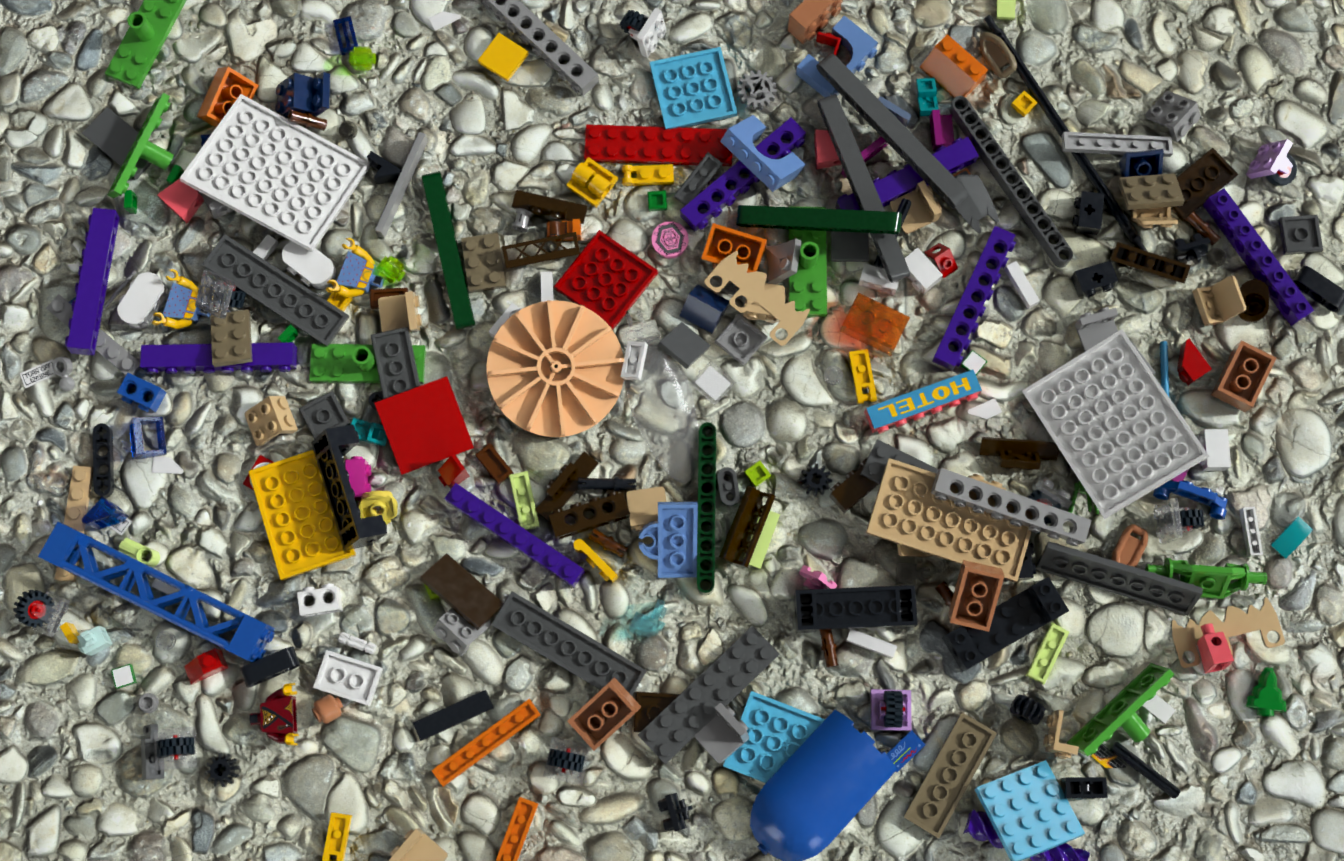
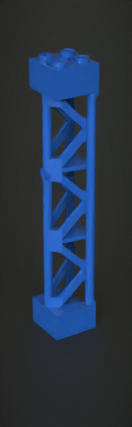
[38,522,275,662]

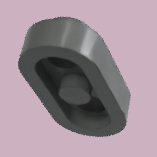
[717,467,740,507]

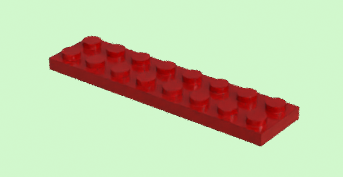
[584,124,732,167]

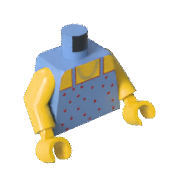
[326,238,385,298]
[152,269,212,329]

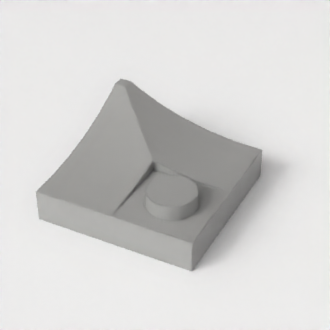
[765,238,801,284]

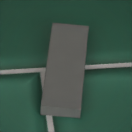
[674,152,723,206]

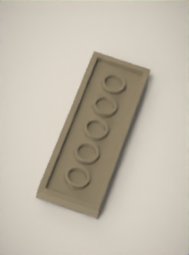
[903,712,997,839]

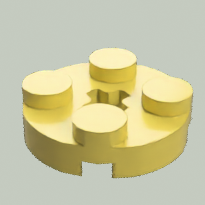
[358,491,398,525]

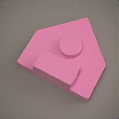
[799,565,837,590]

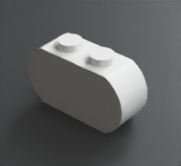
[282,241,337,289]
[117,272,169,329]

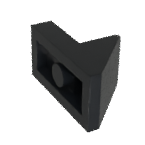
[367,151,401,184]

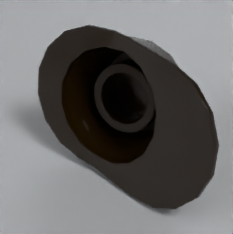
[1238,279,1269,323]

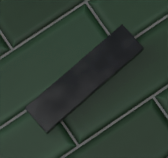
[413,690,494,741]

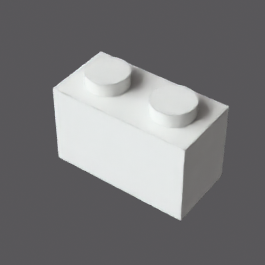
[905,248,943,295]
[1197,429,1231,471]

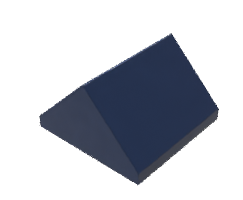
[1119,149,1164,177]
[679,284,730,334]

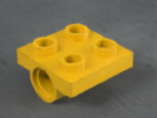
[566,157,618,208]

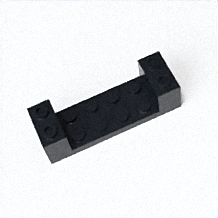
[311,424,387,551]
[942,577,1069,672]
[794,585,918,633]

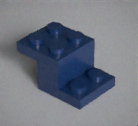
[275,72,330,118]

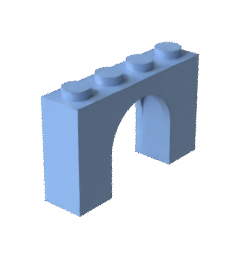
[796,16,878,97]
[720,115,806,192]

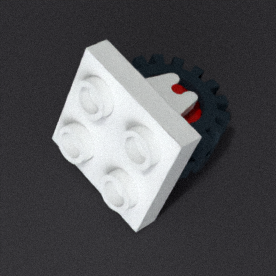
[620,8,666,58]

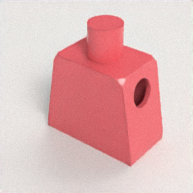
[814,129,842,169]
[158,179,204,223]
[1197,623,1234,673]

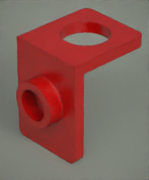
[816,31,841,56]
[925,243,958,278]

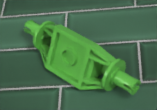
[1145,558,1267,599]

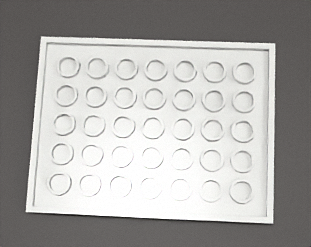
[180,94,370,252]
[1022,329,1209,519]

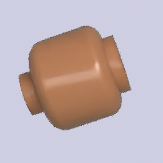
[312,694,343,724]

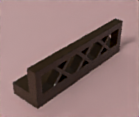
[502,232,580,269]
[719,485,776,568]

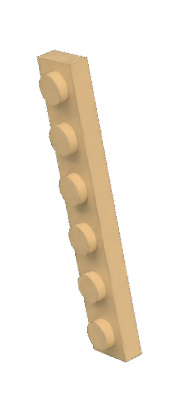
[54,466,93,582]

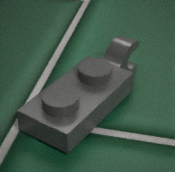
[141,724,164,780]

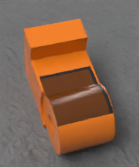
[546,219,581,241]

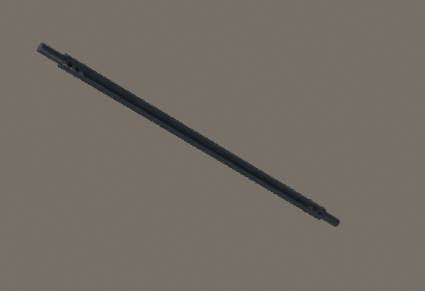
[984,15,1148,252]

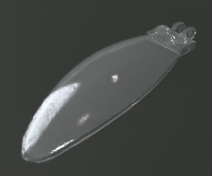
[619,311,698,483]

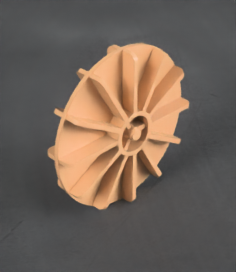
[486,300,624,437]

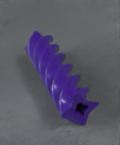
[963,809,1090,861]

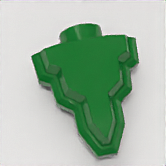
[1245,667,1286,717]

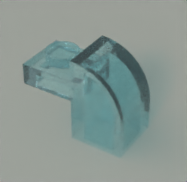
[629,599,668,638]

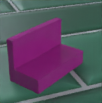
[929,110,954,151]

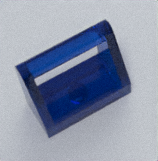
[129,417,167,460]
[82,497,129,530]

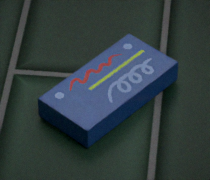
[887,730,926,773]

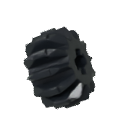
[799,463,832,497]
[1010,695,1046,725]
[205,753,240,787]

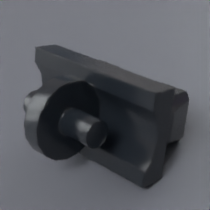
[1173,233,1211,264]
[658,793,693,832]

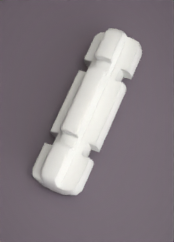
[338,632,377,654]

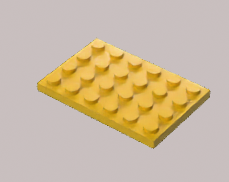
[249,450,356,581]

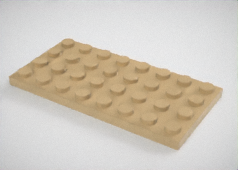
[866,458,1033,582]

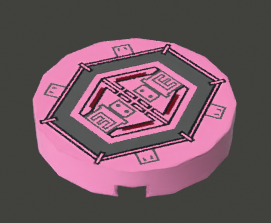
[652,221,688,259]

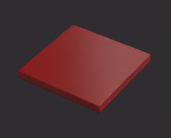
[553,230,659,330]
[374,376,474,475]

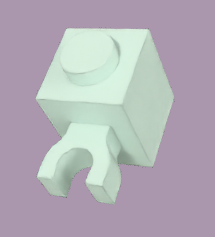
[77,626,113,656]

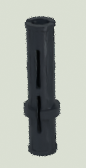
[577,477,636,492]

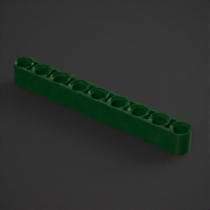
[422,171,476,330]
[736,205,902,234]
[697,422,716,595]

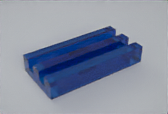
[333,16,360,55]

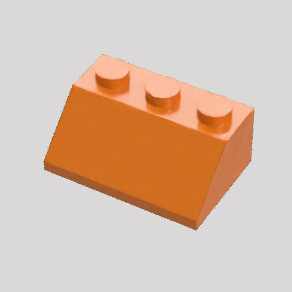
[920,34,988,98]
[197,66,259,127]
[701,223,767,273]

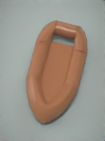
[1111,524,1148,567]

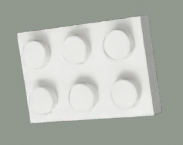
[313,650,383,706]

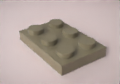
[1118,173,1184,210]
[461,232,506,293]
[210,309,253,367]

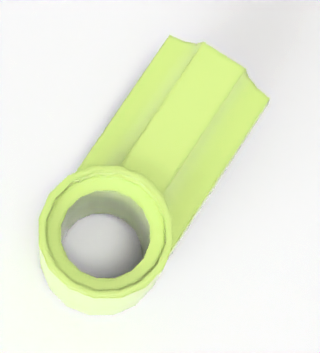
[119,537,160,567]

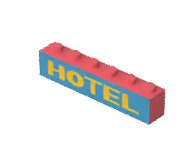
[864,370,982,434]

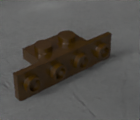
[512,190,588,224]
[979,437,1059,470]
[535,451,598,521]

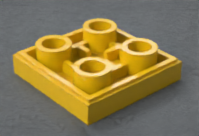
[478,33,529,82]

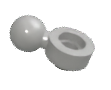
[52,356,75,391]

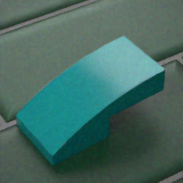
[916,78,939,116]
[351,417,387,446]
[1270,516,1313,559]

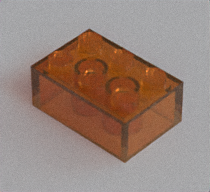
[840,293,910,356]

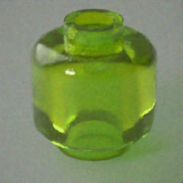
[349,46,376,71]
[377,256,406,283]

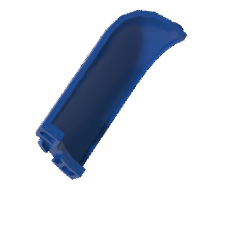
[750,710,897,861]

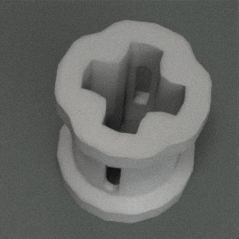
[512,208,532,232]

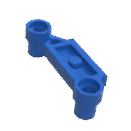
[1153,480,1228,520]

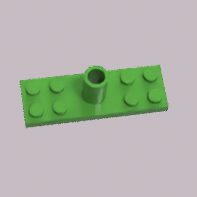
[105,0,187,89]
[107,93,174,199]
[788,207,827,316]
[309,344,426,384]
[1067,663,1174,756]

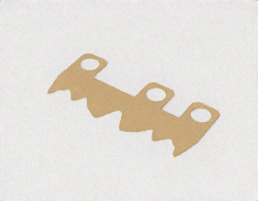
[704,251,810,346]
[1172,597,1285,668]

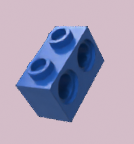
[117,373,167,412]

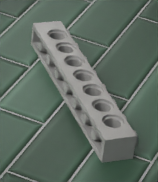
[482,0,599,96]
[931,468,1092,546]

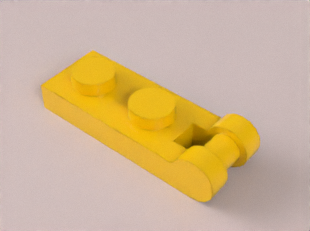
[622,164,674,186]
[848,349,877,404]
[573,539,618,583]
[322,812,352,861]

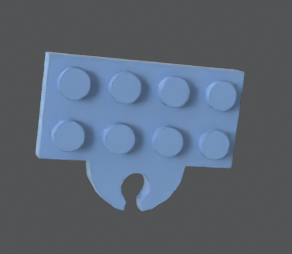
[638,502,698,578]

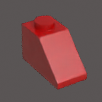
[1177,338,1212,386]
[438,454,470,489]
[184,648,229,685]

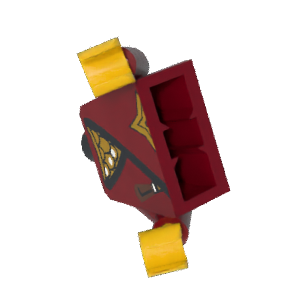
[250,683,299,746]

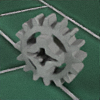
[737,70,777,110]

